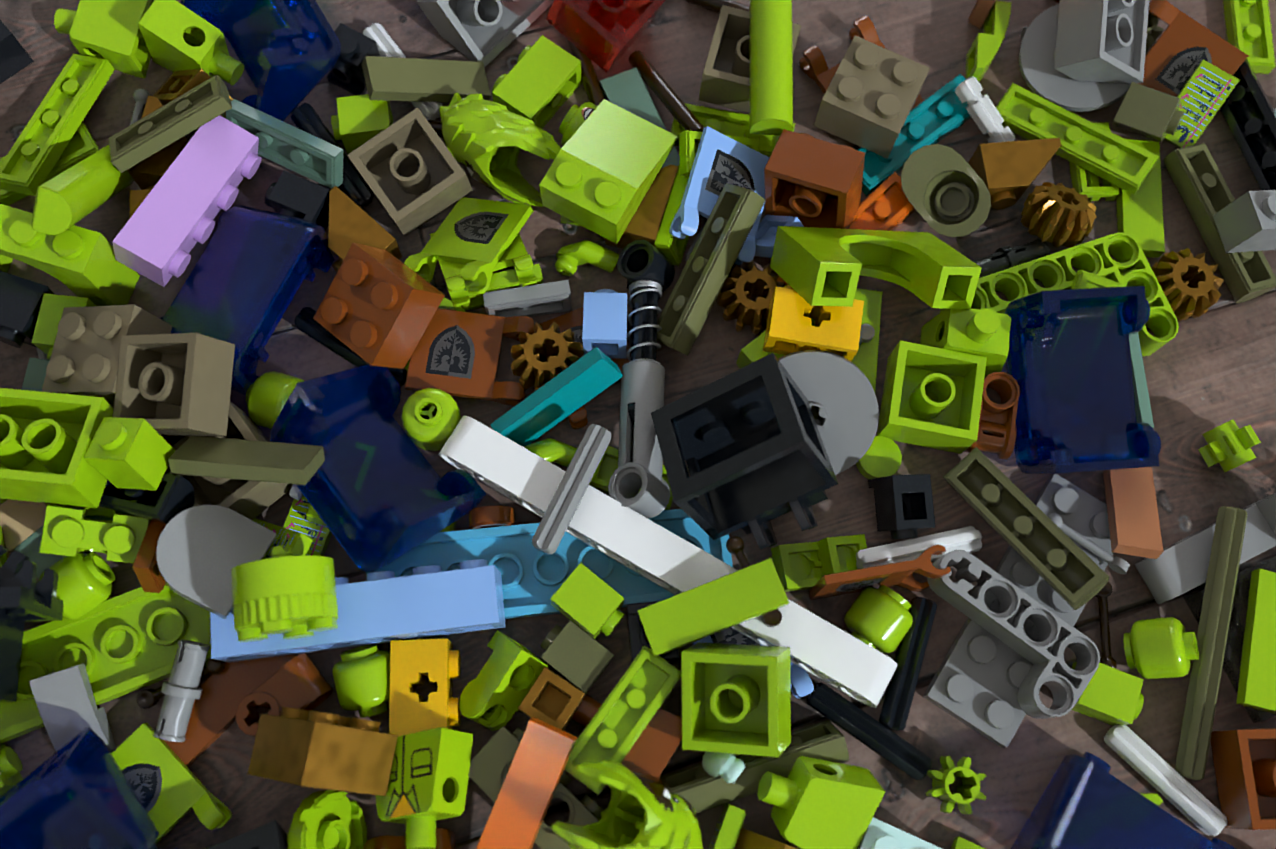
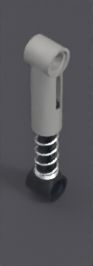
[608,240,675,518]

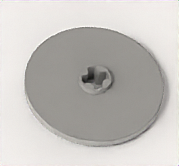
[1019,4,1131,112]
[778,350,879,475]

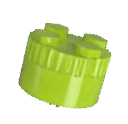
[231,545,338,642]

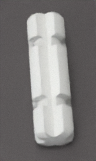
[955,76,1015,143]

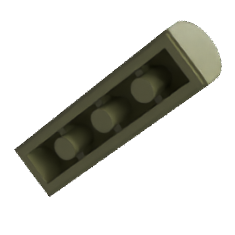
[1163,143,1276,303]
[657,183,765,356]
[943,447,1109,610]
[659,720,849,814]

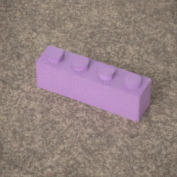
[112,115,261,287]

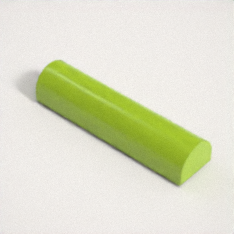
[749,0,793,136]
[31,145,135,235]

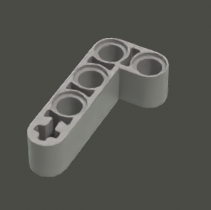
[1134,493,1276,604]
[927,550,1100,719]

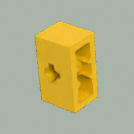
[763,285,864,362]
[389,638,461,737]

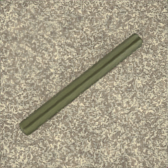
[1175,506,1248,780]

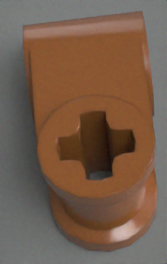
[964,372,1020,460]
[236,653,333,737]

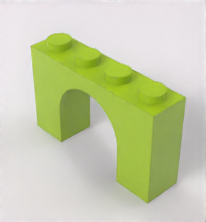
[0,204,140,306]
[770,226,982,309]

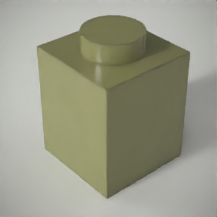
[1113,82,1185,143]
[540,620,614,695]

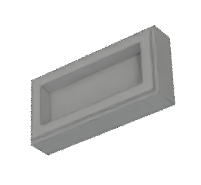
[483,280,572,317]

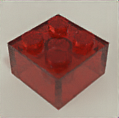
[545,0,666,73]

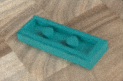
[490,347,623,447]

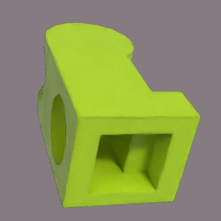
[459,630,548,731]

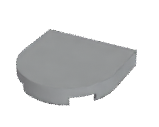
[156,505,277,619]

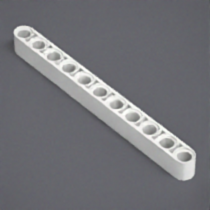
[439,415,898,708]

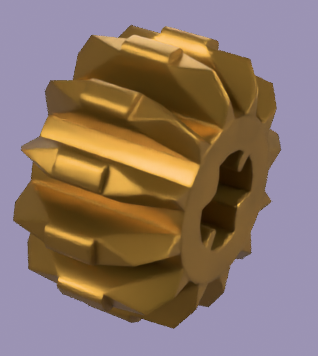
[1021,182,1097,248]
[1151,247,1224,322]
[717,260,785,335]
[510,321,584,391]

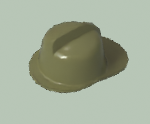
[901,144,991,238]

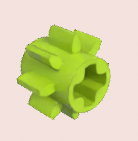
[1198,419,1261,472]
[926,756,987,815]

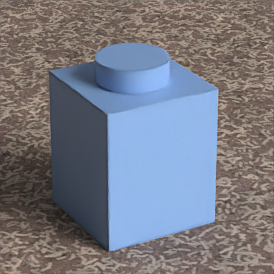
[582,289,627,359]

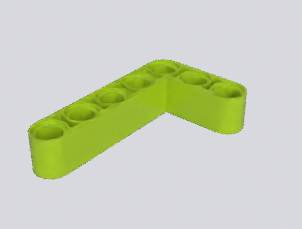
[940,232,1179,356]

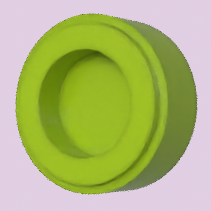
[856,436,902,479]

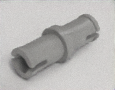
[153,640,210,742]

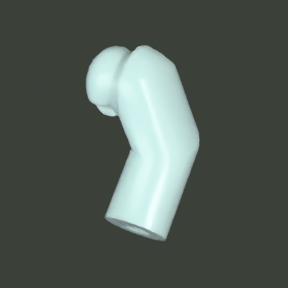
[702,752,745,784]

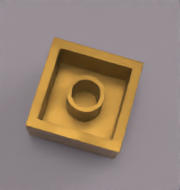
[247,707,398,796]

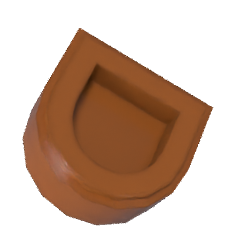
[468,505,515,529]

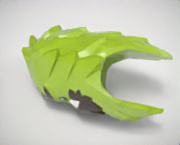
[439,93,561,207]
[551,761,703,849]

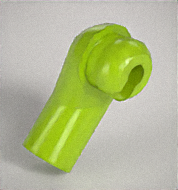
[555,240,619,276]

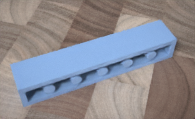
[210,559,506,663]

